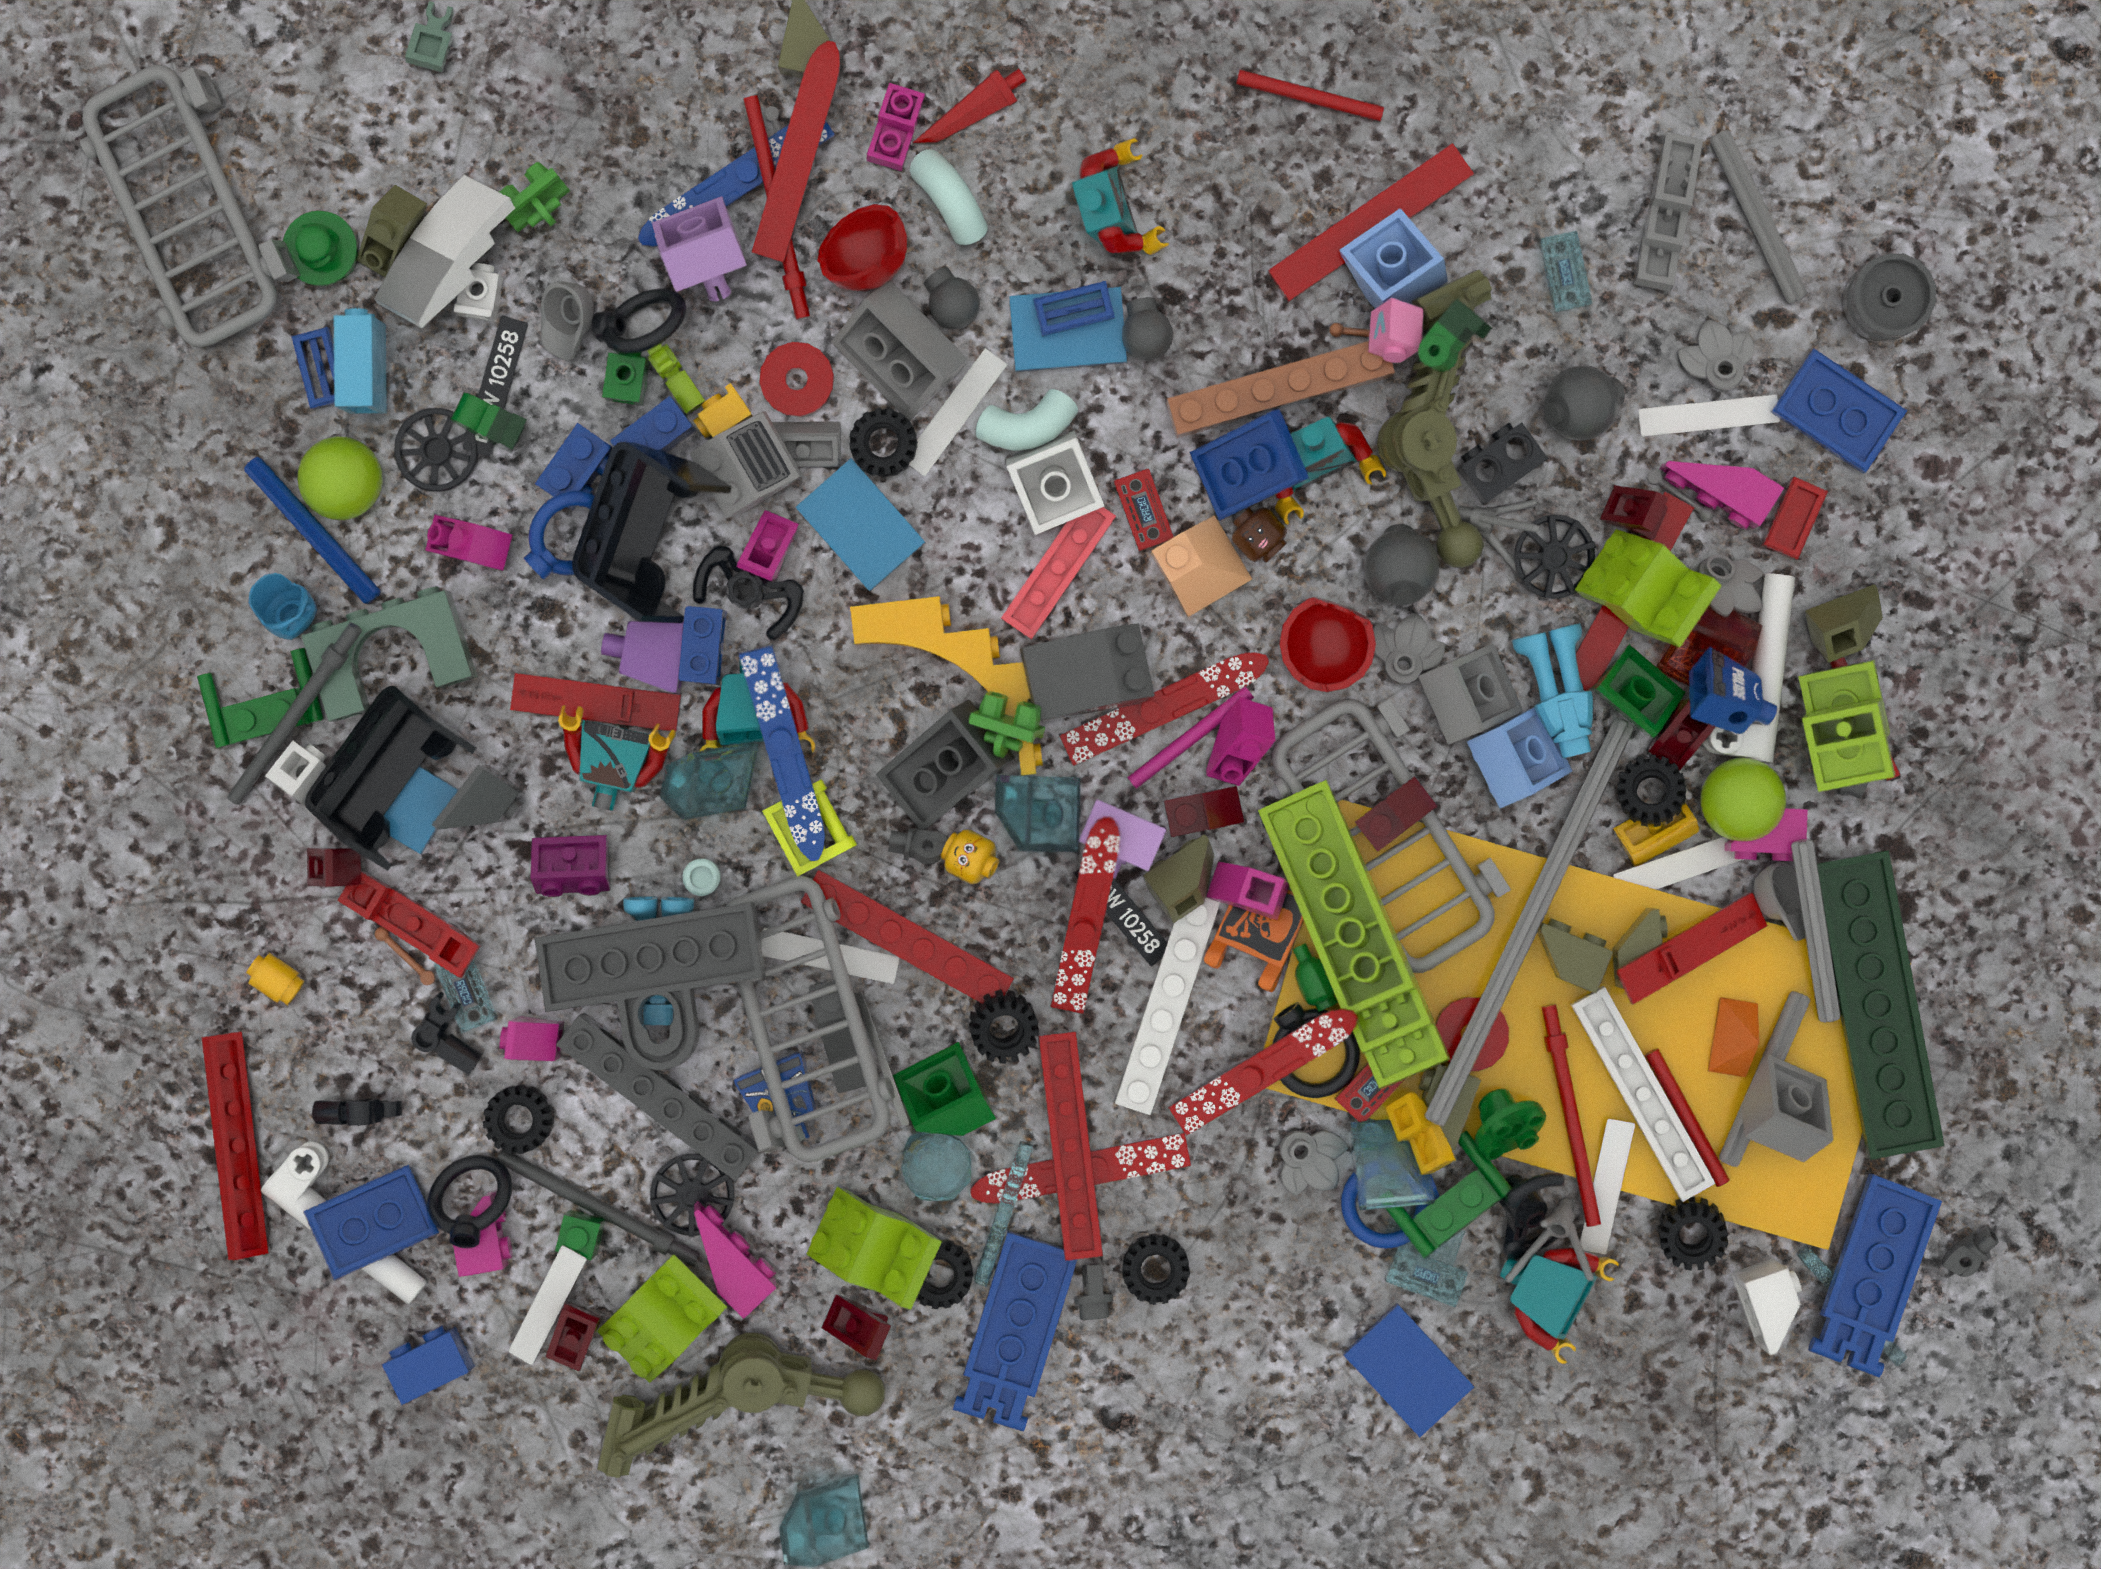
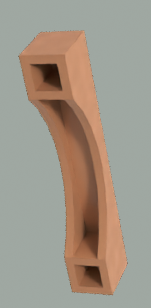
[1166,341,1395,439]

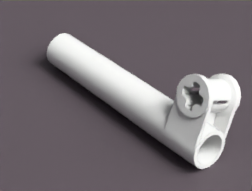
[1702,573,1795,763]
[261,1141,428,1305]

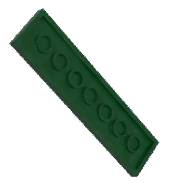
[1817,850,1945,1160]

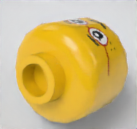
[941,829,999,884]

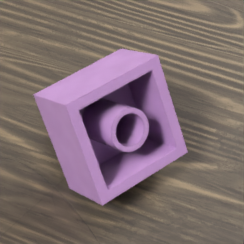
[652,196,747,302]
[1079,799,1167,879]

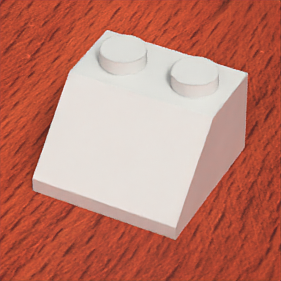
[1005,431,1105,535]
[1731,1258,1802,1355]

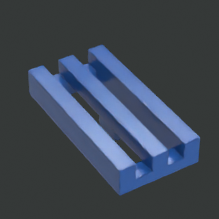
[1033,281,1115,337]
[291,327,335,410]

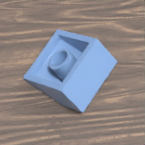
[1339,208,1448,309]
[1467,707,1572,809]

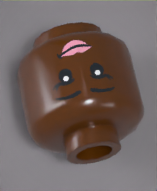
[1232,507,1287,563]

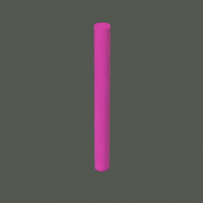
[1127,686,1254,789]

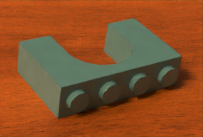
[301,586,478,722]

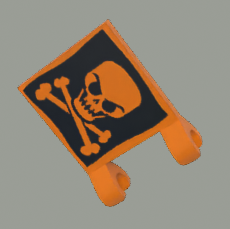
[1204,890,1304,992]

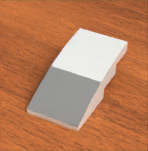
[374,175,515,328]

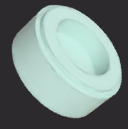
[683,858,721,896]

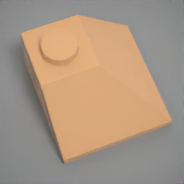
[1150,515,1252,617]

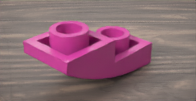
[866,83,925,172]

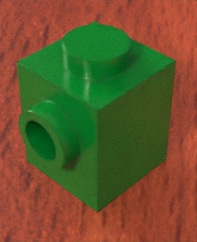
[602,352,650,406]
[555,1210,605,1264]

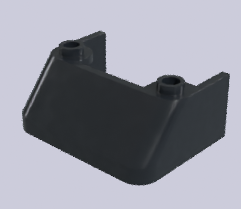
[572,442,732,623]
[305,686,477,871]

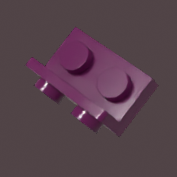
[530,835,610,897]

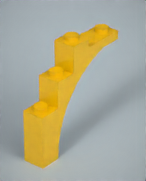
[850,596,1043,776]

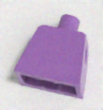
[601,621,684,694]

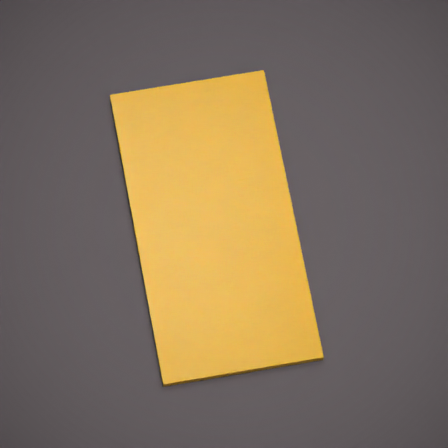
[1263,800,1911,1250]

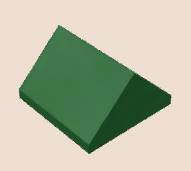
[1591,644,1686,738]

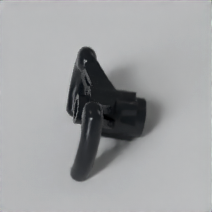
[693,545,804,640]
[1499,1173,1565,1259]

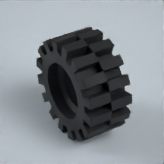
[849,408,917,477]
[1617,755,1686,827]
[969,990,1039,1064]
[483,1085,554,1155]
[1658,1196,1728,1270]
[1122,1234,1190,1305]
[917,1238,973,1309]

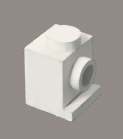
[454,263,503,322]
[265,741,327,807]

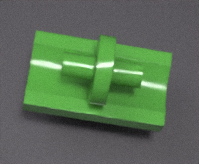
[499,162,570,232]
[968,691,1046,758]

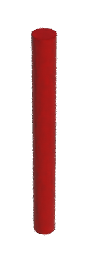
[1236,70,1384,122]
[1645,1048,1730,1187]

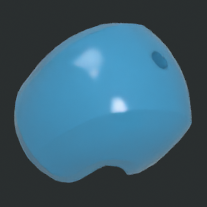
[248,573,318,640]

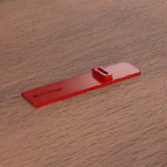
[510,673,681,732]
[1616,893,1768,1004]

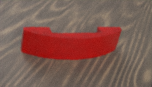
[337,870,481,978]

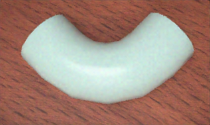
[910,149,988,245]
[976,389,1078,451]

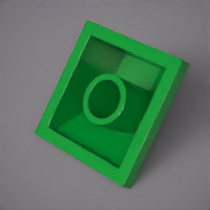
[892,1042,996,1136]

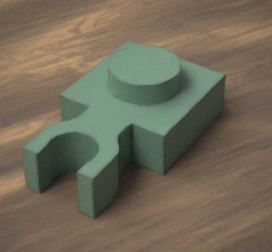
[405,1,454,72]

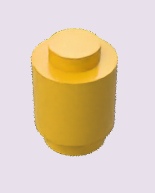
[246,953,305,1006]

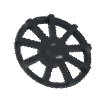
[394,408,478,492]
[1514,515,1596,599]
[650,1154,734,1237]

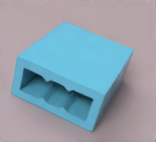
[334,308,387,414]

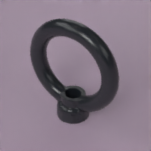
[592,288,686,354]
[1273,1002,1360,1098]
[427,1155,512,1248]

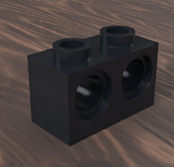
[1457,422,1548,505]

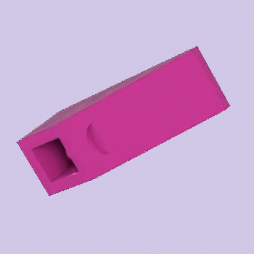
[1659,461,1784,530]
[694,1201,776,1319]

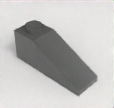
[809,979,866,1093]

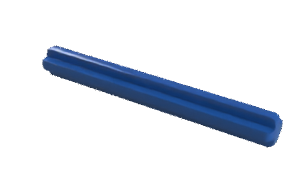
[244,457,381,604]

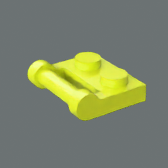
[762,779,857,876]

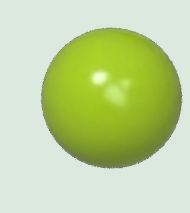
[297,436,383,520]
[1700,758,1786,841]

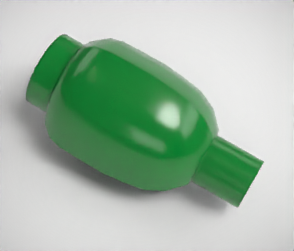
[1293,943,1338,1012]

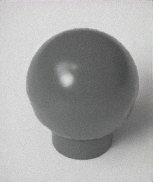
[923,267,980,329]
[1122,297,1173,361]

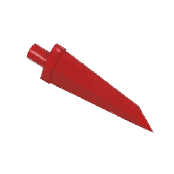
[912,68,1027,143]

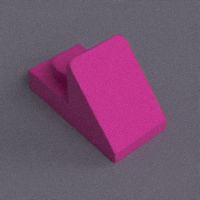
[737,510,799,581]

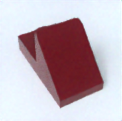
[1600,485,1668,539]
[1648,698,1716,771]
[1355,776,1437,852]
[1164,786,1244,837]
[307,848,361,887]
[821,1294,891,1360]
[545,1303,603,1372]

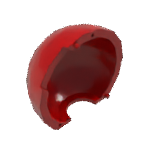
[817,204,907,292]
[1279,597,1376,693]

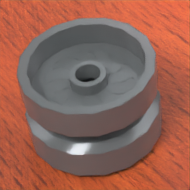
[1843,254,1936,342]

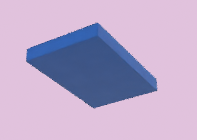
[1770,349,1907,474]
[1190,409,1309,521]
[303,1165,439,1281]
[1343,1303,1474,1437]

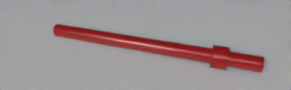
[743,95,810,320]
[1541,1004,1601,1227]

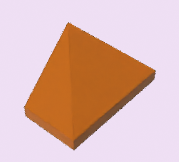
[1708,997,1759,1077]

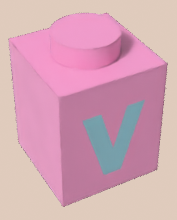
[1368,298,1423,363]

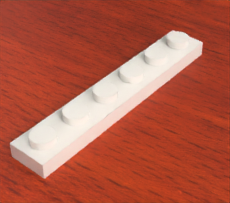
[1115,898,1220,1115]
[1570,986,1716,1202]

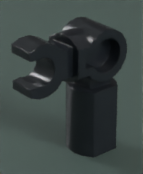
[411,992,483,1075]
[312,1099,402,1126]

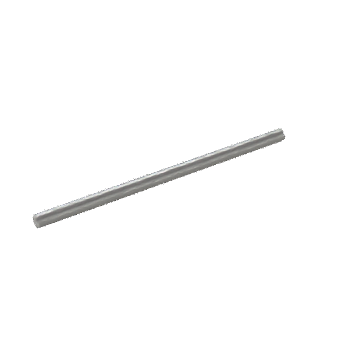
[1425,718,1634,1126]

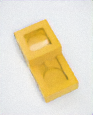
[1386,1092,1456,1175]

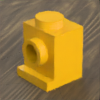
[693,383,753,439]

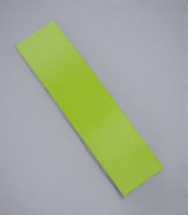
[1258,780,1450,1089]

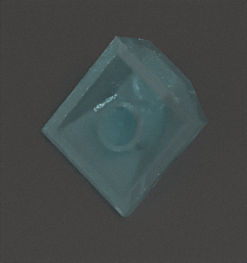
[660,741,759,820]
[995,775,1081,852]
[1351,1119,1435,1210]
[779,1474,869,1567]

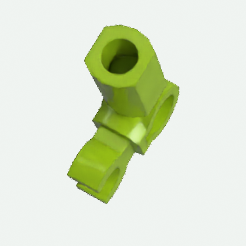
[647,343,706,415]

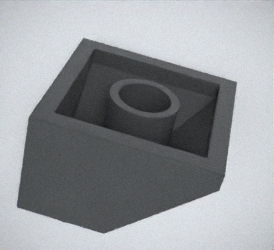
[432,765,525,829]

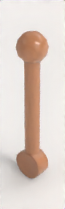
[1329,323,1370,337]
[374,927,436,986]

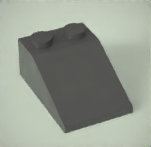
[1020,623,1155,721]
[876,700,1015,830]

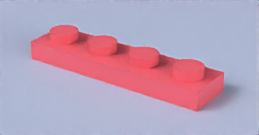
[1001,507,1116,640]

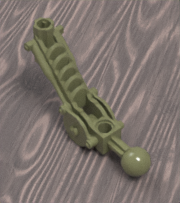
[1377,269,1492,568]
[597,1333,886,1478]

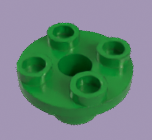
[283,211,358,286]
[1475,1089,1546,1160]

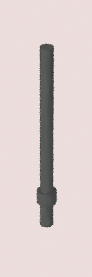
[227,622,362,805]
[497,1149,700,1266]

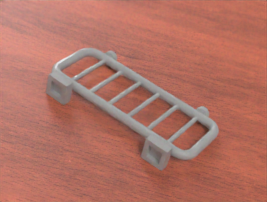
[80,65,300,348]
[1272,698,1511,973]
[727,876,895,1163]

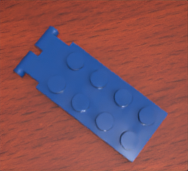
[1808,1174,1942,1378]
[953,1231,1078,1432]

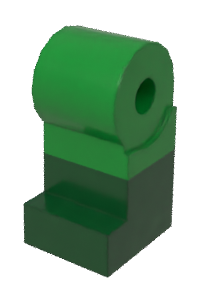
[1418,298,1492,372]
[450,392,527,454]

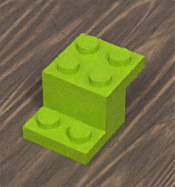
[1575,529,1722,647]
[1798,660,1895,792]
[806,1187,942,1310]
[597,1254,727,1383]

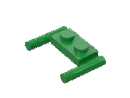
[197,648,324,748]
[1378,1131,1512,1259]

